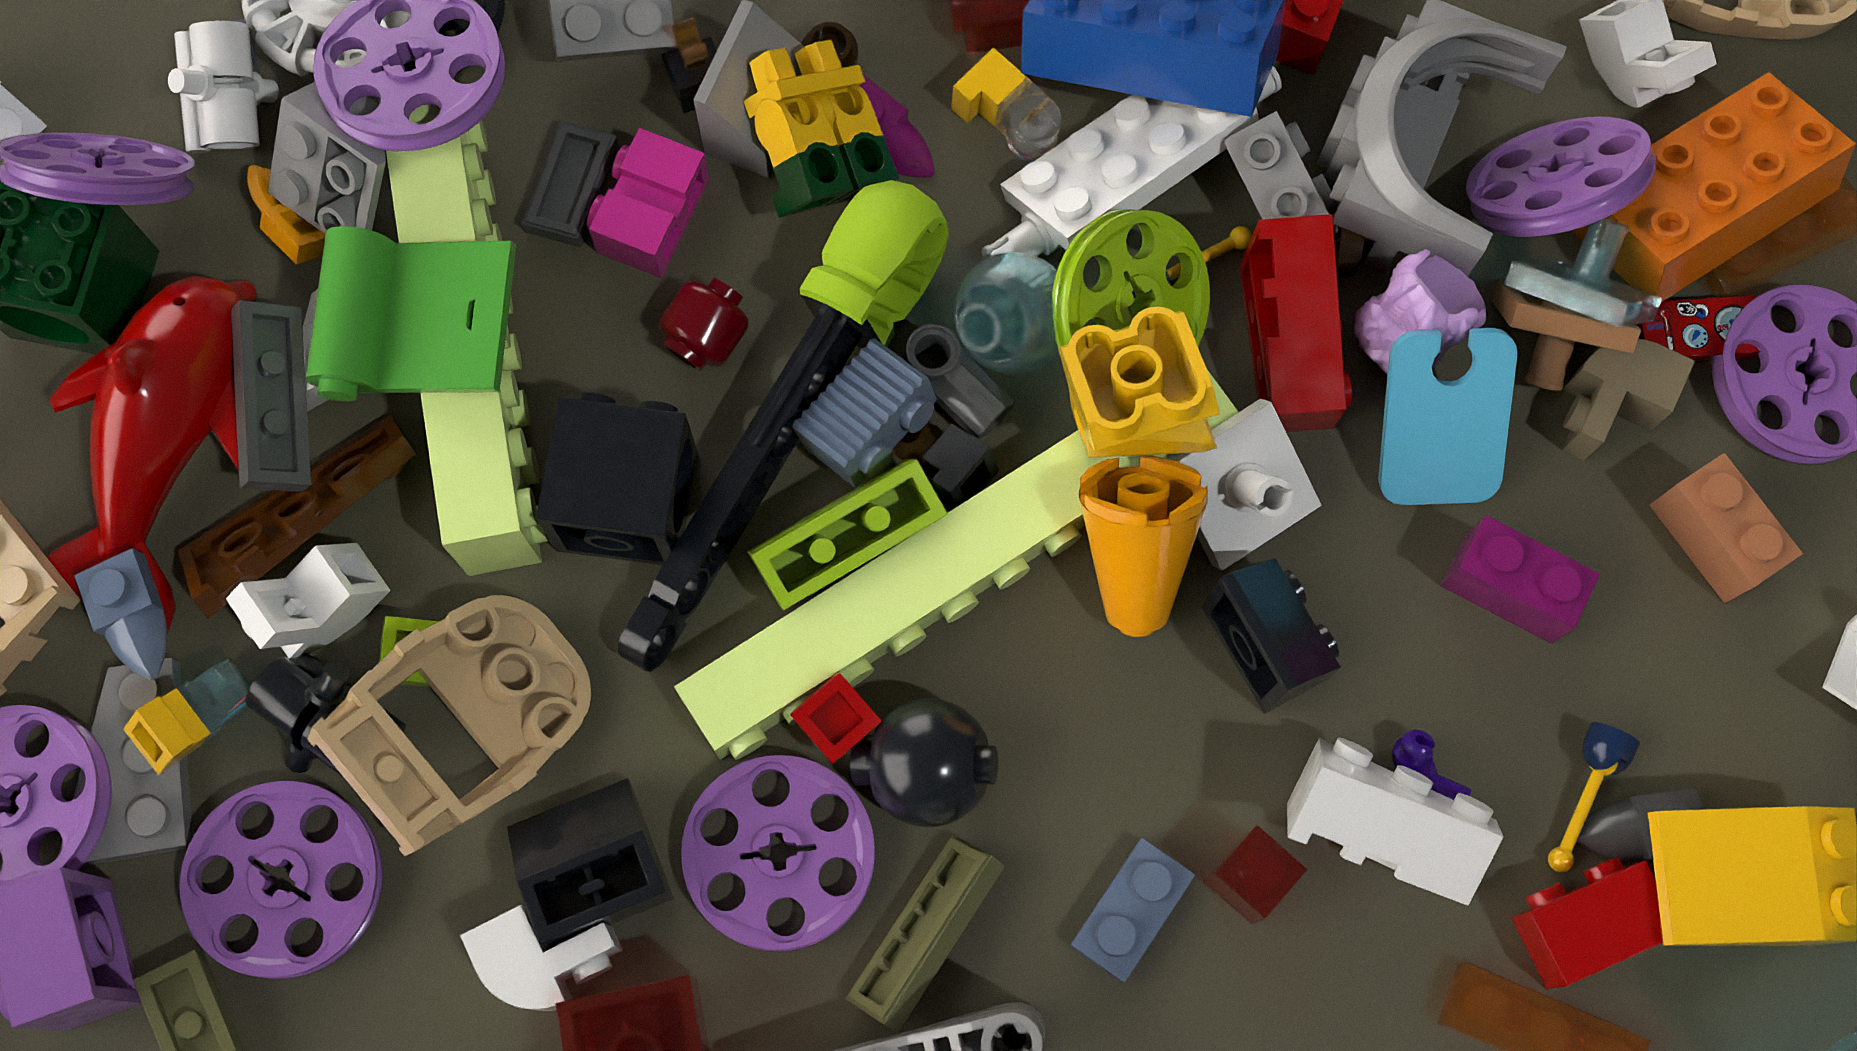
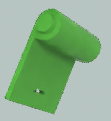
[306,226,517,402]

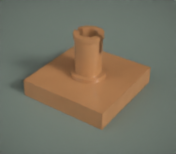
[1492,279,1641,391]

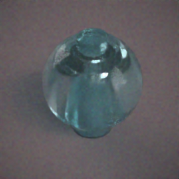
[952,252,1059,374]

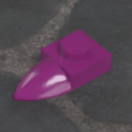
[859,76,935,178]

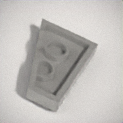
[58,657,193,866]

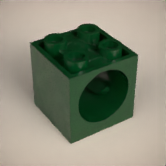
[0,181,160,354]

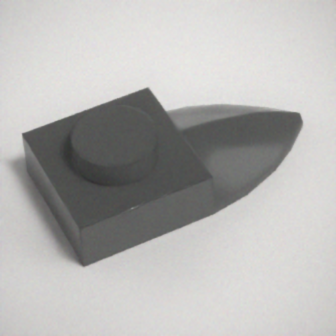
[1576,788,1702,862]

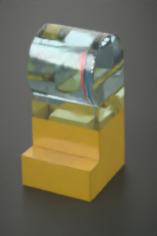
[123,658,251,775]

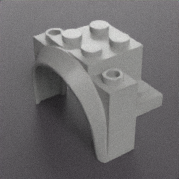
[1316,0,1567,276]

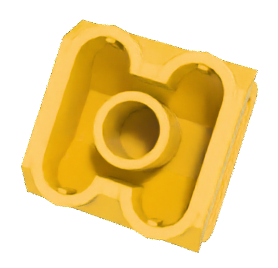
[1058,306,1219,458]

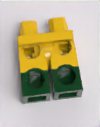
[743,40,900,218]

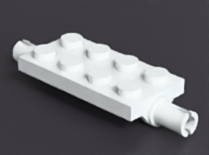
[981,66,1282,281]

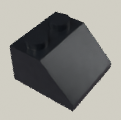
[1202,558,1341,714]

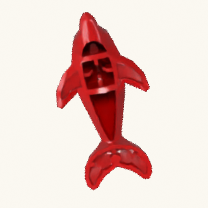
[46,275,257,634]

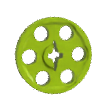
[1051,209,1210,347]

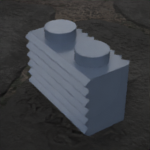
[792,338,937,488]

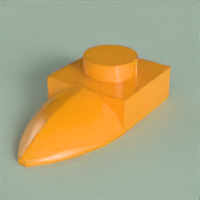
[247,165,326,265]

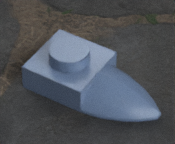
[74,548,167,681]

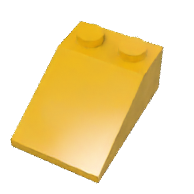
[1648,806,1857,946]

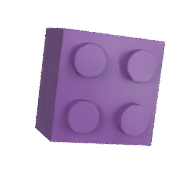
[0,867,142,1031]

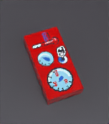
[1631,295,1761,362]

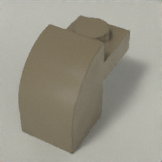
[1562,339,1695,461]

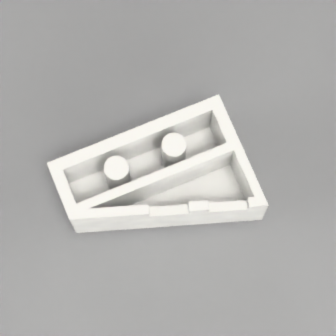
[1287,738,1504,906]

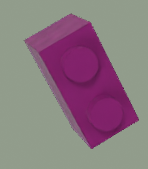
[1440,515,1600,644]

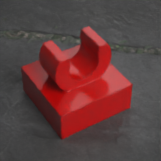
[790,671,882,764]

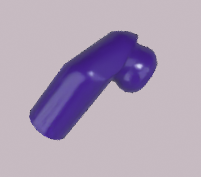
[1392,729,1471,800]

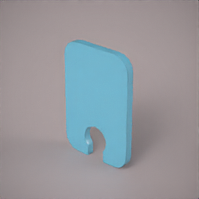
[1378,328,1517,505]

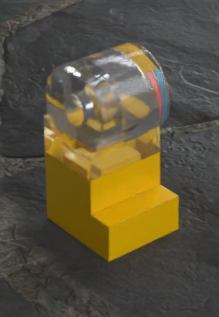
[951,48,1062,162]

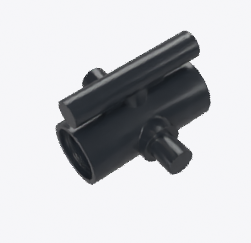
[245,652,406,777]

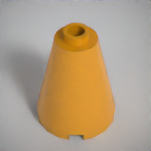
[1079,456,1208,637]

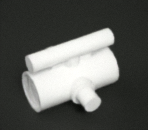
[168,21,279,153]

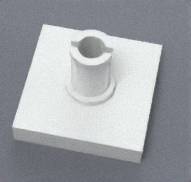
[1167,399,1322,571]

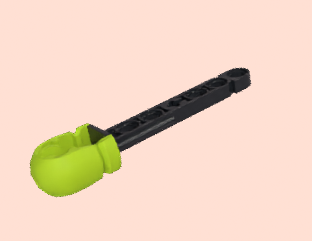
[618,180,949,672]

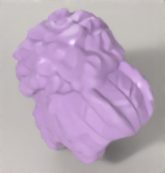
[1354,249,1486,374]

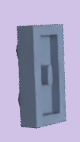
[1069,838,1195,984]

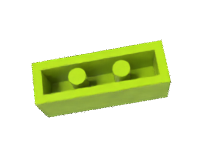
[747,459,948,610]

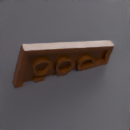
[178,415,416,619]

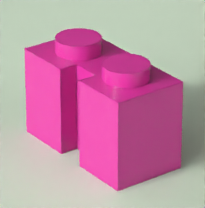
[587,128,710,279]

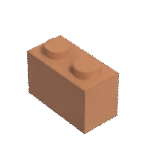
[1649,453,1803,604]

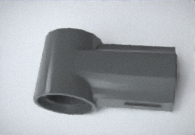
[904,324,1015,440]

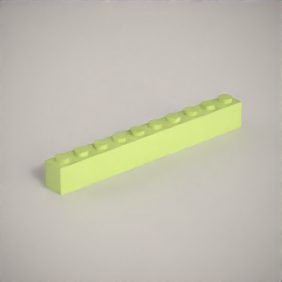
[674,368,1239,760]

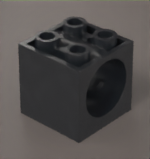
[536,393,698,565]

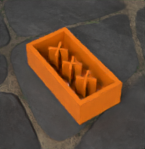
[1573,72,1856,307]

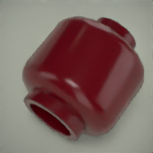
[659,278,749,371]

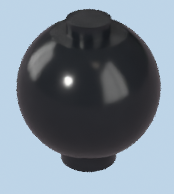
[850,698,998,827]

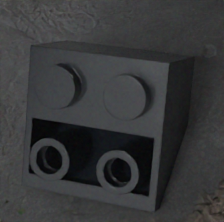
[507,778,674,948]

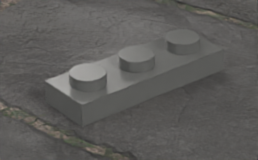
[231,300,311,492]

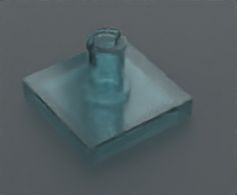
[1503,218,1662,328]

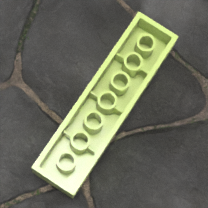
[378,80,549,576]

